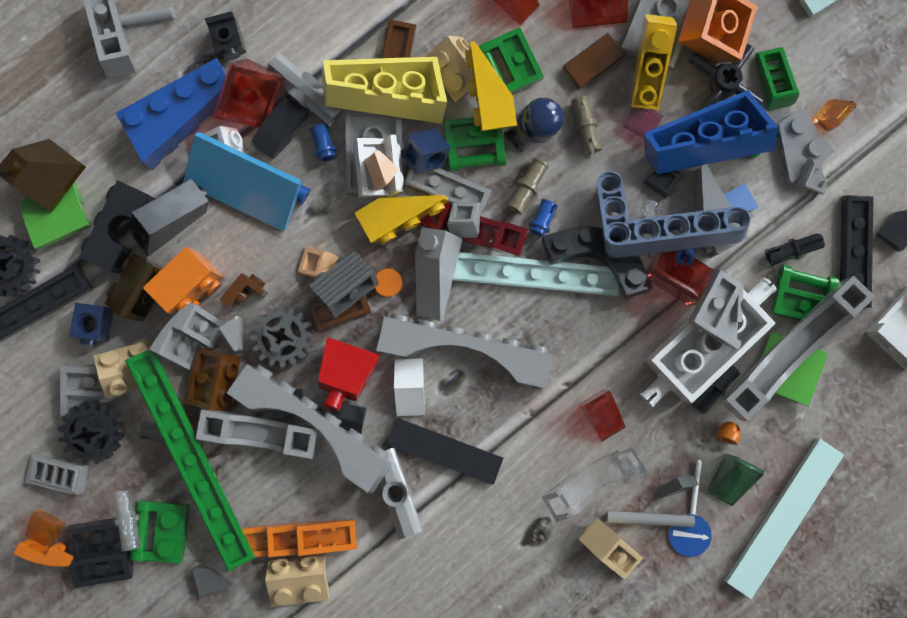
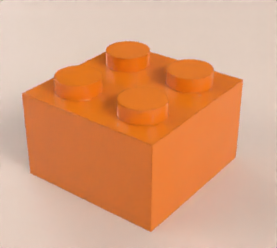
[678,0,758,64]
[143,246,225,315]

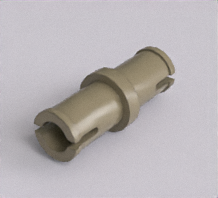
[571,95,602,155]
[507,158,549,215]

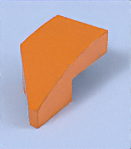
[13,538,74,567]

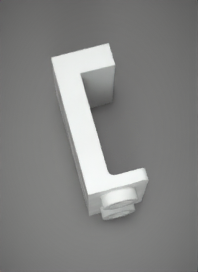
[865,288,907,371]

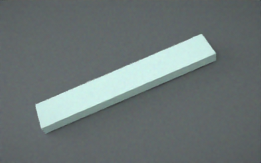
[453,252,620,297]
[724,438,844,599]

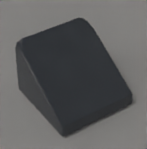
[335,402,368,434]

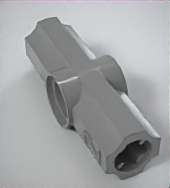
[265,53,345,127]
[380,448,423,540]

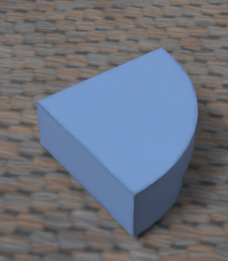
[724,183,759,212]

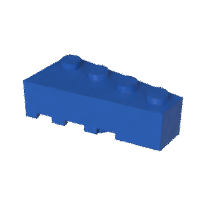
[116,58,238,170]
[644,90,778,174]

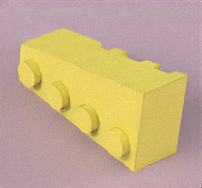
[322,57,447,124]

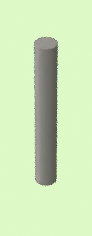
[88,7,174,30]
[606,511,695,527]

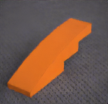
[242,519,357,557]

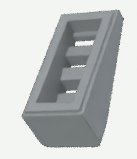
[26,454,90,495]

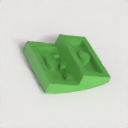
[20,182,92,250]
[762,332,829,407]

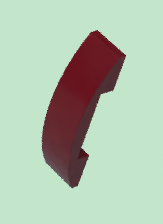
[419,203,529,257]

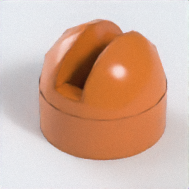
[715,421,741,445]

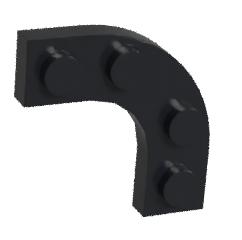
[541,226,653,300]

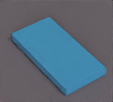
[183,132,302,232]

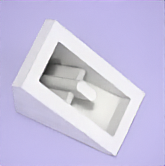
[394,358,425,416]

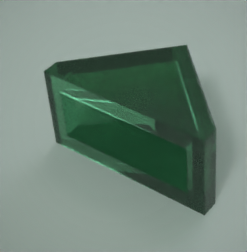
[707,453,764,506]

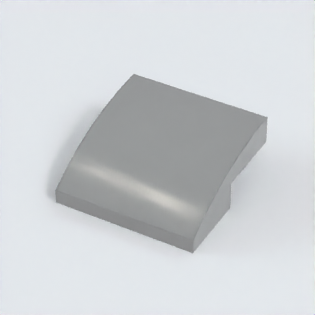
[149,302,225,371]

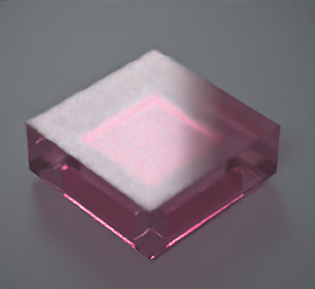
[624,108,663,139]

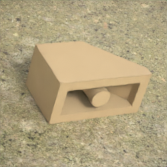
[578,518,643,579]

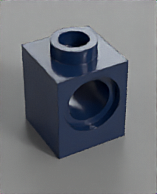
[401,128,451,175]
[69,302,114,346]

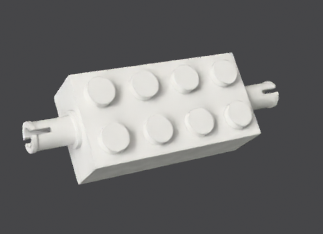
[639,277,777,408]

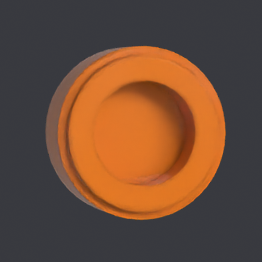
[375,269,403,297]

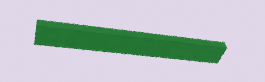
[125,349,255,572]

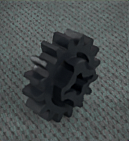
[0,235,41,297]
[57,400,125,464]

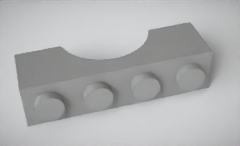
[196,409,321,459]

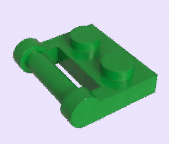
[478,27,544,94]
[444,117,506,172]
[770,264,839,321]
[129,500,190,564]

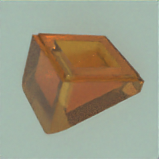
[813,99,857,132]
[25,509,66,548]

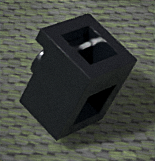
[205,11,247,60]

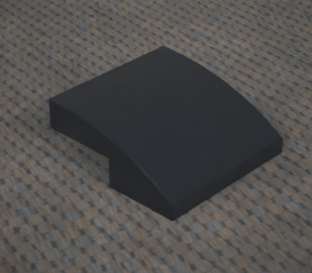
[64,516,133,588]

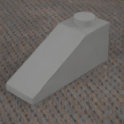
[83,0,136,79]
[694,164,748,258]
[415,227,462,321]

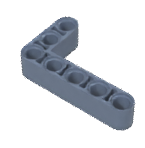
[597,171,751,258]

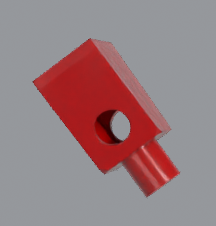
[318,337,379,411]

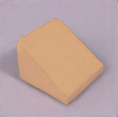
[364,150,399,191]
[298,247,338,278]

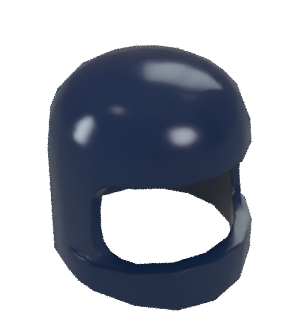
[517,97,564,143]

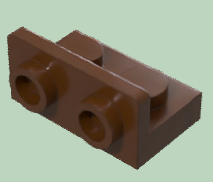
[184,347,241,411]

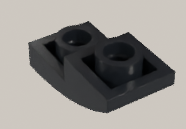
[251,96,308,159]

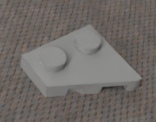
[777,108,835,185]
[688,270,744,350]
[60,365,122,421]

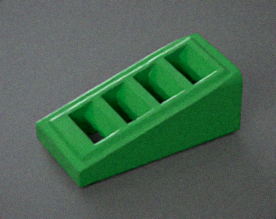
[755,47,800,110]

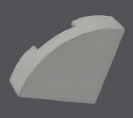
[796,159,827,195]

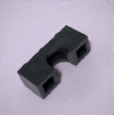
[79,180,155,275]

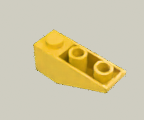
[631,14,677,110]
[464,41,517,132]
[355,195,449,245]

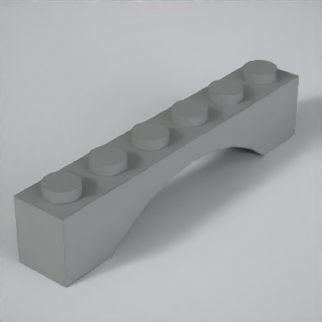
[719,276,876,421]
[376,313,553,388]
[227,364,393,493]

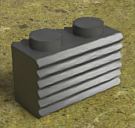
[309,251,379,318]

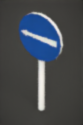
[668,460,712,557]

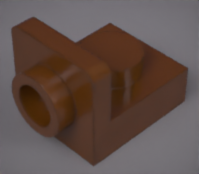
[219,273,268,308]

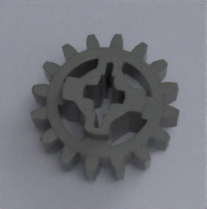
[250,305,314,368]

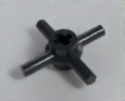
[688,44,763,111]

